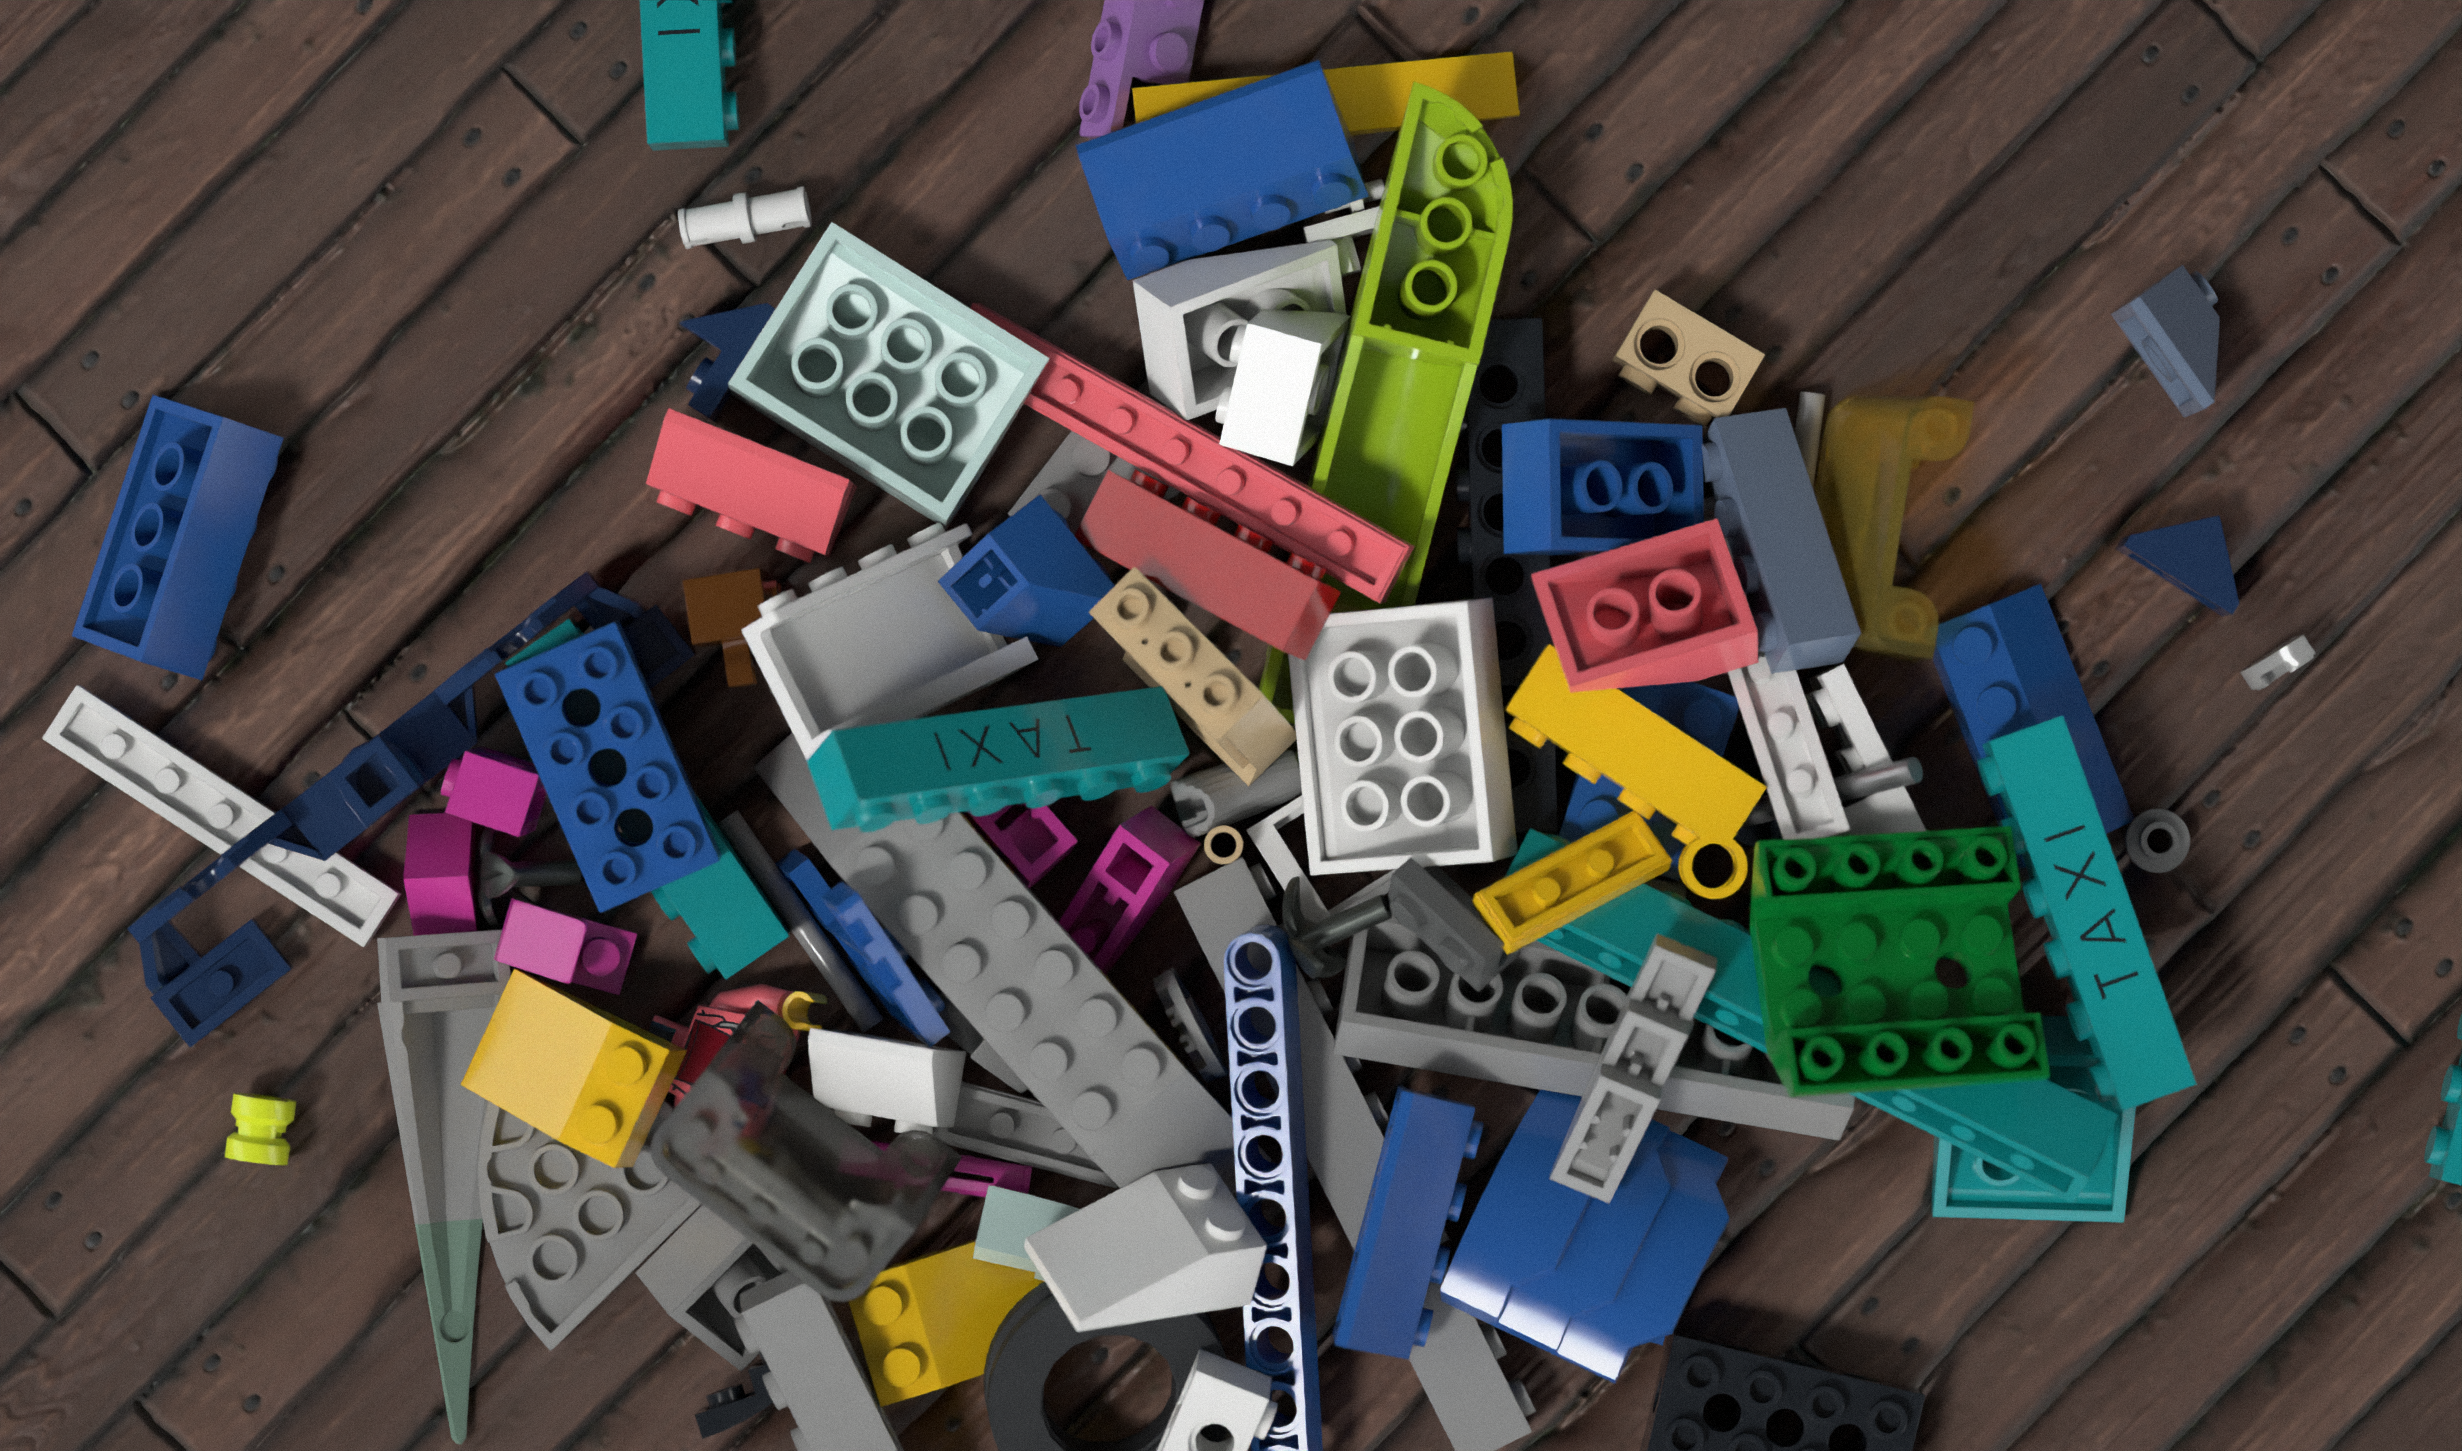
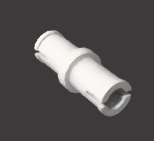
[678,186,812,249]

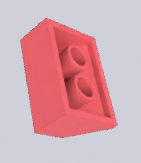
[646,408,857,563]

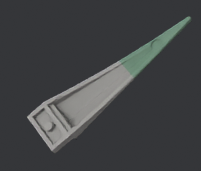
[377,930,511,1445]

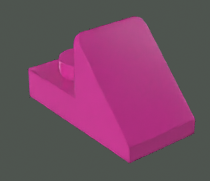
[494,898,637,995]

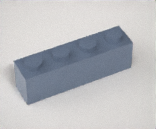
[1701,408,1861,674]

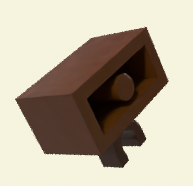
[682,568,783,688]

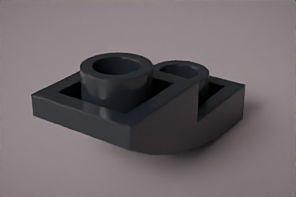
[695,1351,773,1439]

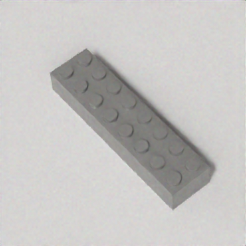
[1333,913,1855,1141]

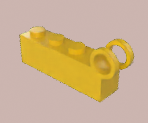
[1504,644,1767,899]

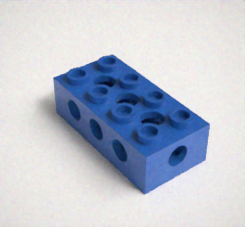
[495,619,722,913]

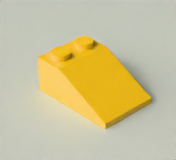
[460,968,687,1168]
[843,1239,1045,1407]

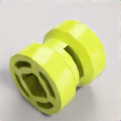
[224,1093,297,1165]

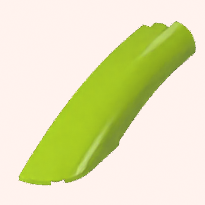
[1259,82,1513,727]

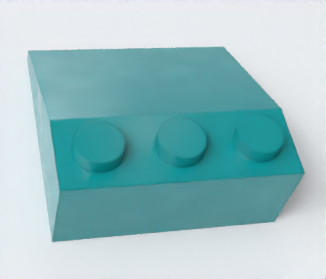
[1932,1016,2136,1223]

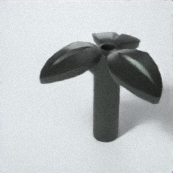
[475,826,580,930]
[1282,876,1392,979]

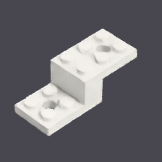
[1806,664,1926,836]

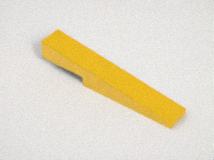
[1132,52,1520,136]

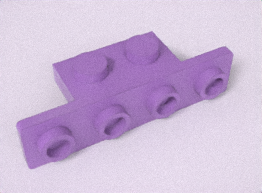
[1079,0,1204,139]

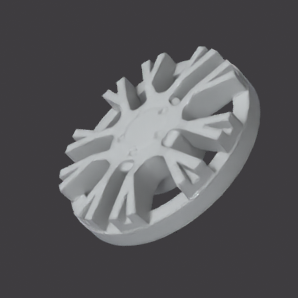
[1153,967,1228,1083]

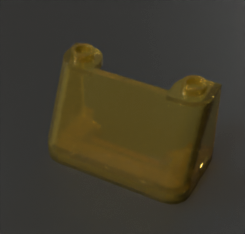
[1814,395,1975,663]

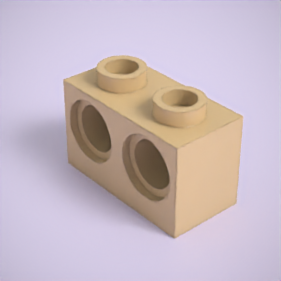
[1612,290,1765,427]

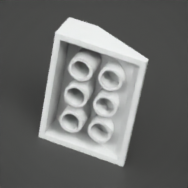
[1288,598,1518,875]

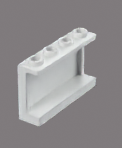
[741,522,1038,760]

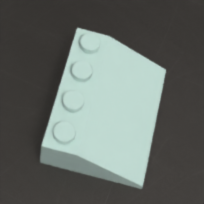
[728,222,1049,529]

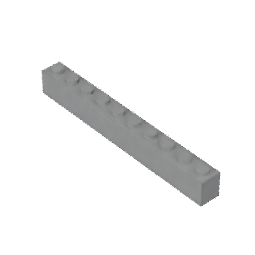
[1174,857,1536,1451]

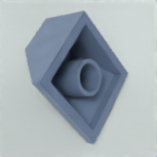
[2111,265,2220,418]

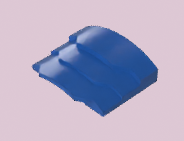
[1440,1090,1729,1384]

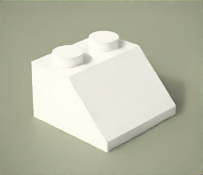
[1215,309,1351,466]
[808,1028,966,1138]

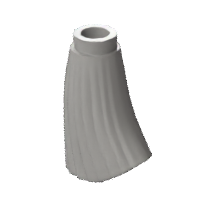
[1170,750,1302,838]

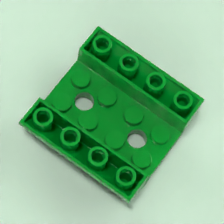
[1750,826,2050,1097]

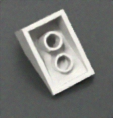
[1133,240,1346,421]
[1024,1163,1267,1332]

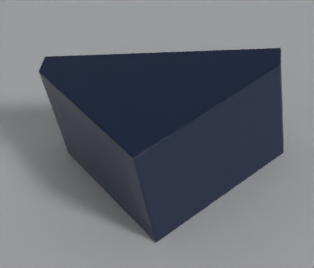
[2115,515,2239,617]

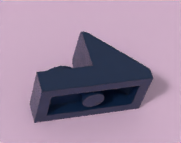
[679,303,776,422]

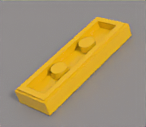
[1472,811,1672,955]

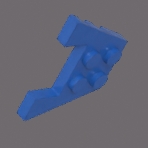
[775,849,950,1047]

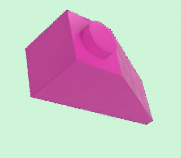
[1059,805,1201,975]

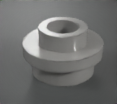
[2125,809,2190,873]

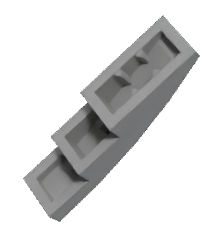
[1550,934,1717,1203]

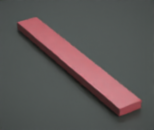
[970,303,1415,603]

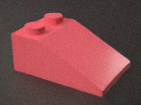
[1531,518,1758,692]

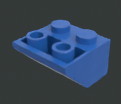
[938,494,1115,647]

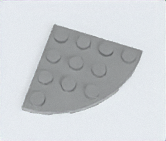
[478,1098,732,1351]

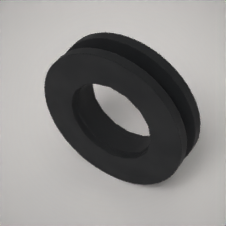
[983,1282,1227,1451]

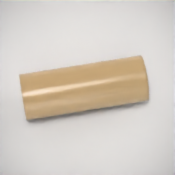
[1204,825,1243,864]

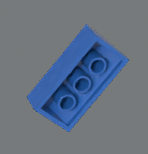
[1076,60,1369,280]
[72,395,283,680]
[1921,584,2134,868]
[1332,1085,1483,1359]

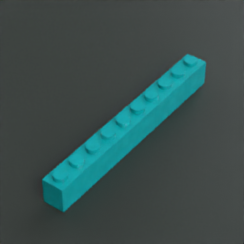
[1505,828,2118,1204]

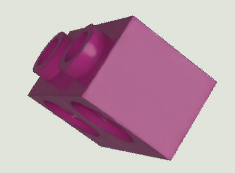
[441,746,547,837]
[962,803,1078,889]

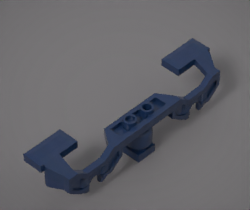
[127,571,696,1047]

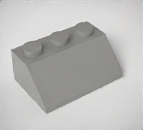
[636,1136,876,1372]

